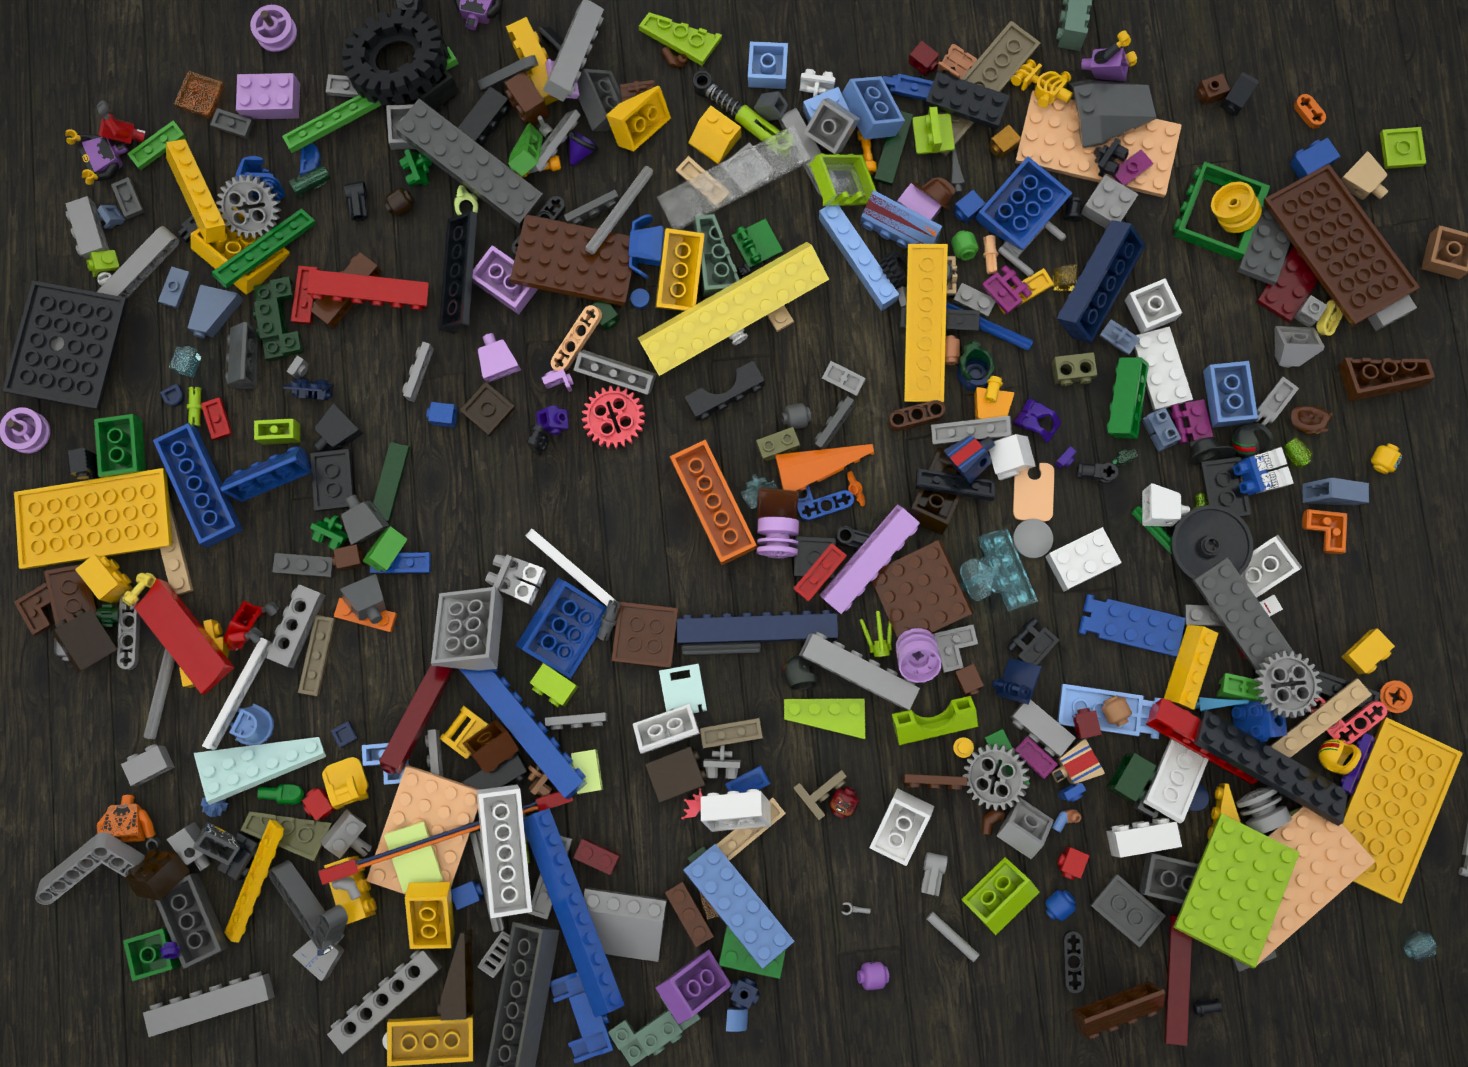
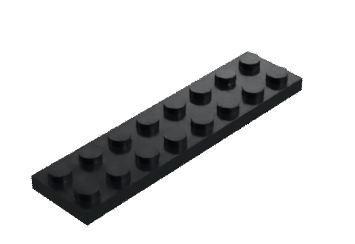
[1194,710,1348,826]

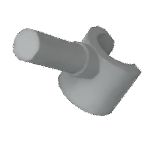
[538,116,553,139]
[842,902,871,915]

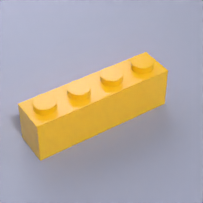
[1164,625,1218,710]

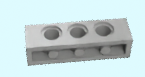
[266,584,326,668]

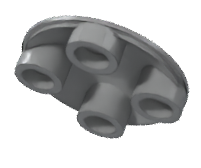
[1013,519,1053,558]

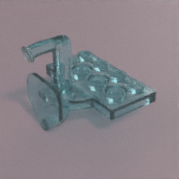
[960,528,1038,612]

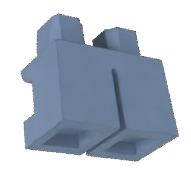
[1141,407,1181,453]

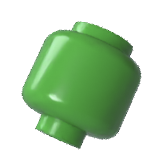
[951,231,979,261]

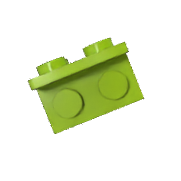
[912,107,955,154]

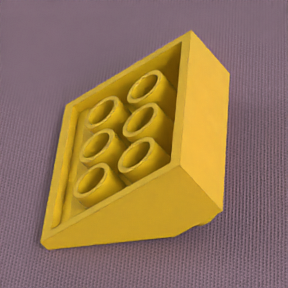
[191,206,290,295]

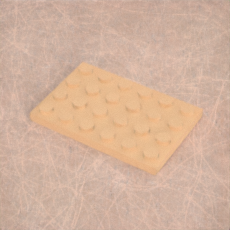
[366,765,480,894]

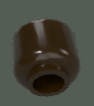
[385,188,415,216]

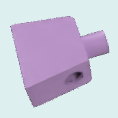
[478,333,521,383]

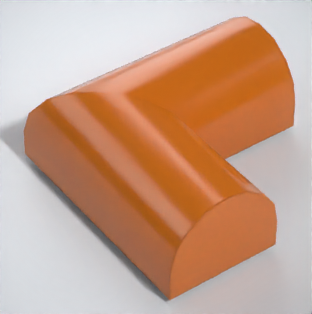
[1302,509,1347,554]

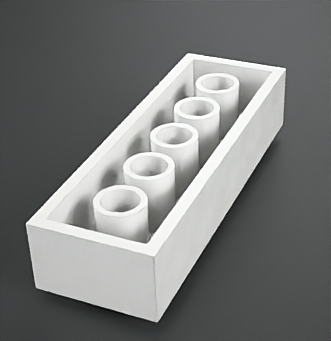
[476,785,532,918]

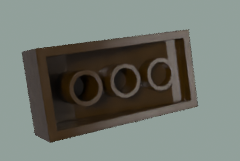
[909,447,961,535]
[437,929,474,1021]

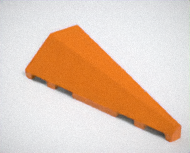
[775,444,874,491]

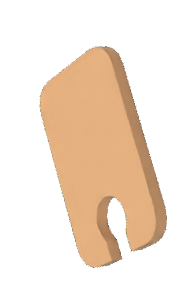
[1013,463,1054,522]

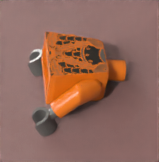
[97,795,161,850]

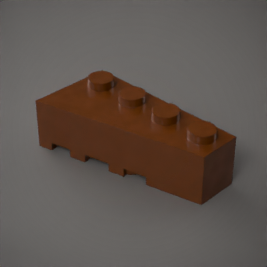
[1338,357,1435,402]

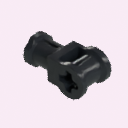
[1076,461,1118,483]

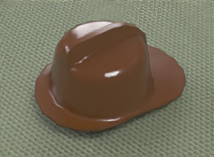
[912,177,956,210]

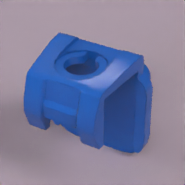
[236,156,285,201]
[1231,701,1287,742]

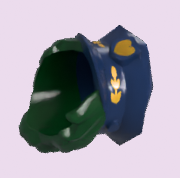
[957,341,995,391]

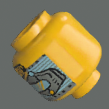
[1371,443,1402,474]

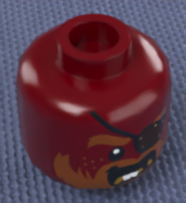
[829,786,859,819]

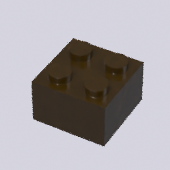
[124,850,190,901]

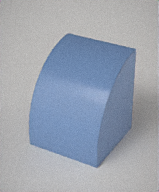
[726,1006,748,1032]

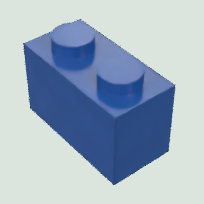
[1289,138,1340,179]

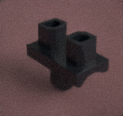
[1093,138,1129,177]

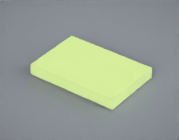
[384,821,444,893]

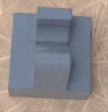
[97,205,126,229]

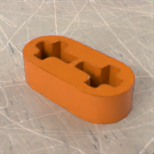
[1294,94,1326,129]

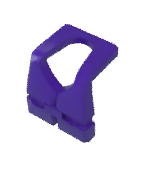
[1013,398,1061,443]

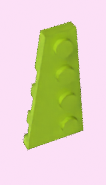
[639,13,722,66]
[784,699,865,739]

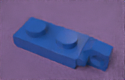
[883,74,934,101]

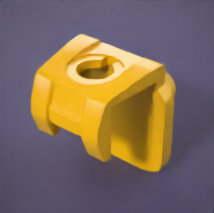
[322,757,369,810]

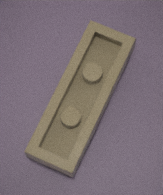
[700,718,763,748]

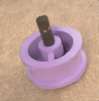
[250,5,297,52]
[0,407,51,453]

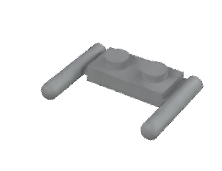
[998,221,1066,277]

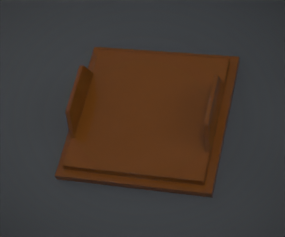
[756,487,799,521]

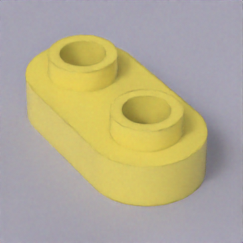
[1316,299,1343,336]

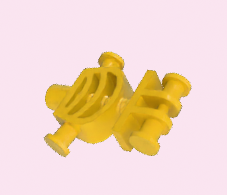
[1011,59,1073,108]

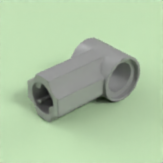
[921,852,947,896]

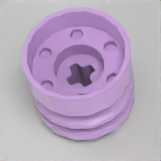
[757,517,799,558]
[896,628,941,683]

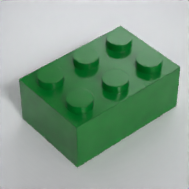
[94,414,146,478]
[719,926,786,979]

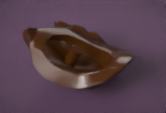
[1291,406,1333,435]

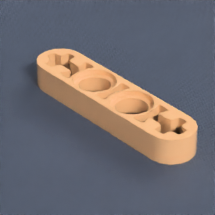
[551,305,602,371]

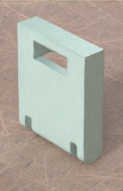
[659,663,707,713]

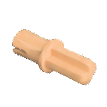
[983,235,999,274]

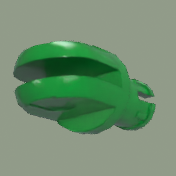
[258,784,304,805]

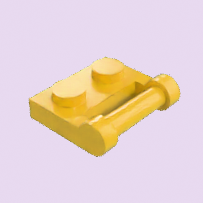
[439,705,488,759]

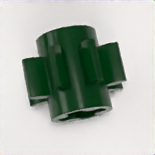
[96,603,119,627]

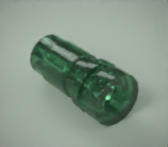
[288,165,331,197]

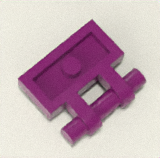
[982,265,1032,314]
[1171,399,1213,444]

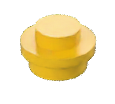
[953,737,974,758]

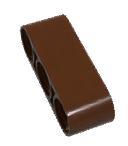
[888,400,945,432]

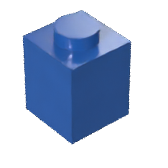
[953,190,986,224]
[426,402,458,428]
[451,880,484,910]

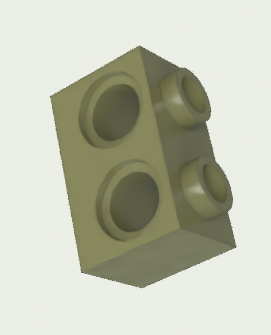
[1052,352,1097,386]
[756,427,800,463]

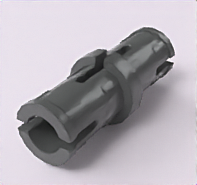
[597,600,621,641]

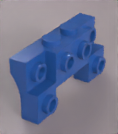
[550,971,614,1063]

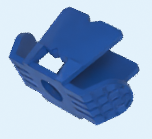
[629,214,664,279]

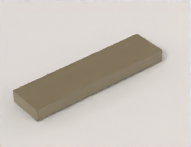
[298,615,336,697]

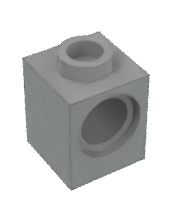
[1294,295,1328,327]

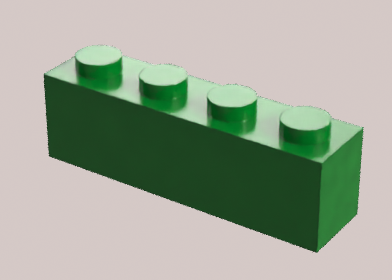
[1107,357,1149,439]

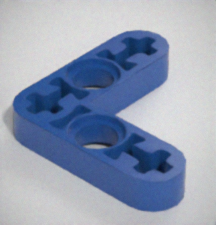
[797,485,854,521]

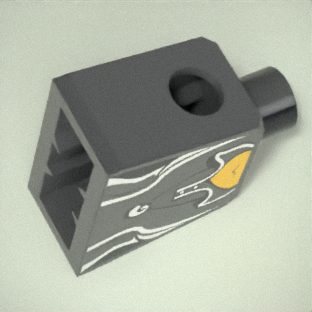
[193,822,240,865]

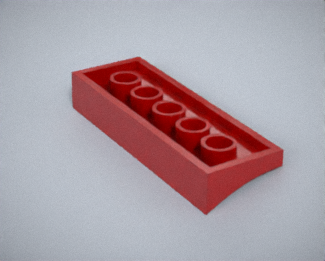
[134,578,235,695]

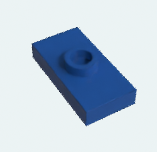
[725,765,771,793]

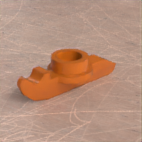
[847,471,865,506]

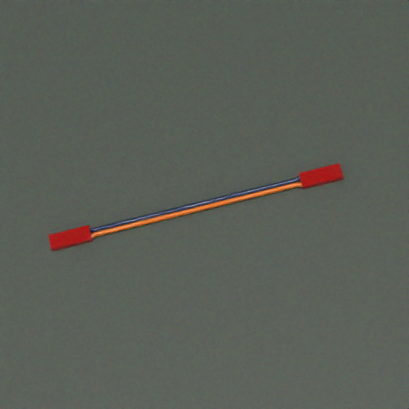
[318,791,573,885]

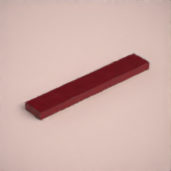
[1164,915,1192,1046]

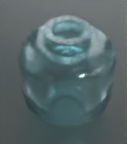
[1403,931,1438,962]

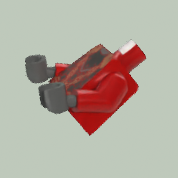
[96,101,145,144]
[223,601,279,651]

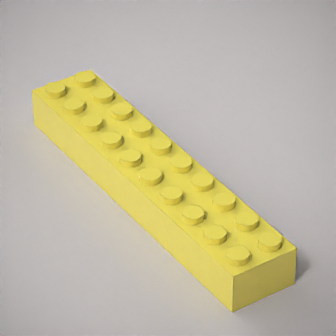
[638,242,829,376]

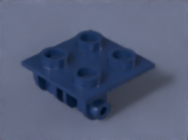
[283,378,334,400]
[992,658,1042,705]

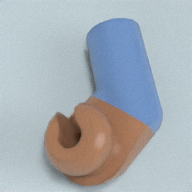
[1052,809,1081,833]

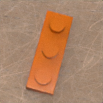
[334,598,397,633]

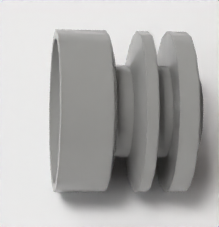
[1235,787,1292,834]

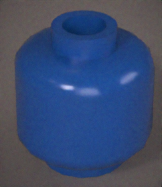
[1045,890,1077,921]

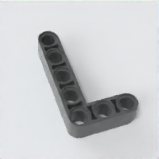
[268,860,348,951]

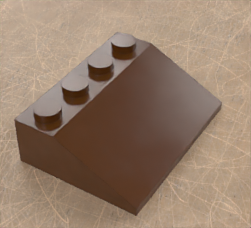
[1072,981,1165,1039]

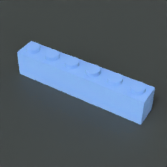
[819,206,899,311]

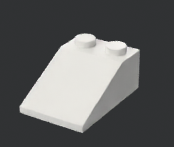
[1241,535,1302,598]
[869,788,934,866]

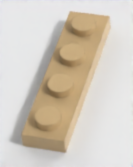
[716,798,786,861]

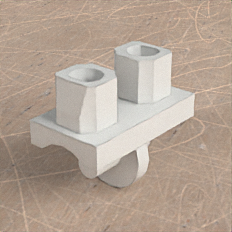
[800,69,835,97]

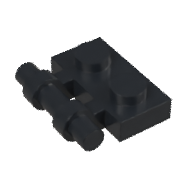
[1007,618,1059,665]

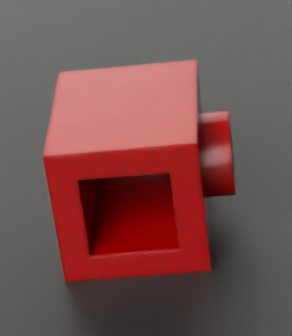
[302,788,336,821]
[1057,846,1090,880]

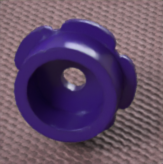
[159,942,181,959]

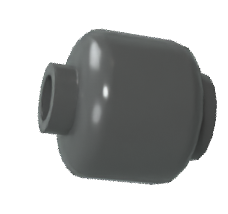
[781,403,811,430]

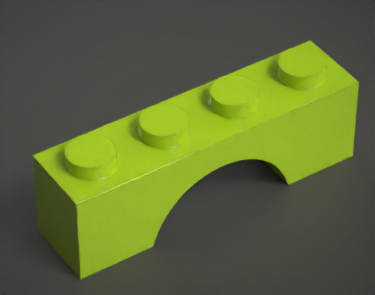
[892,696,978,745]

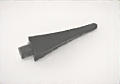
[951,146,965,194]

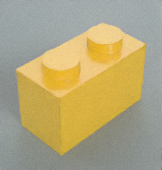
[1342,628,1395,675]

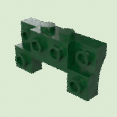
[253,277,304,362]

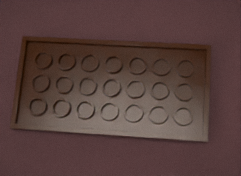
[1263,164,1420,327]

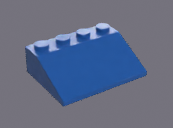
[975,156,1072,250]
[220,447,311,502]
[516,578,607,679]

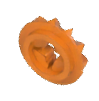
[1379,680,1413,713]

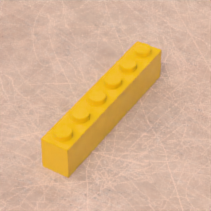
[166,139,225,244]

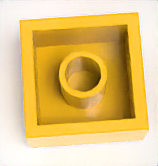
[75,554,133,604]

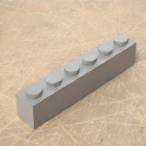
[543,0,604,102]
[799,632,920,710]
[143,971,275,1037]

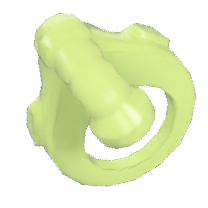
[454,185,479,215]

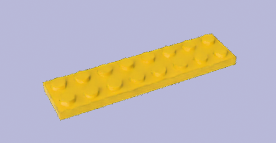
[904,244,948,402]

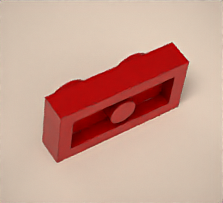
[201,397,233,441]

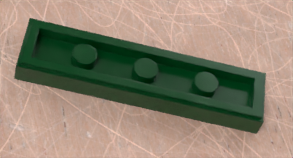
[874,111,913,186]
[373,442,410,522]

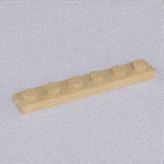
[160,491,193,595]
[1269,678,1372,758]

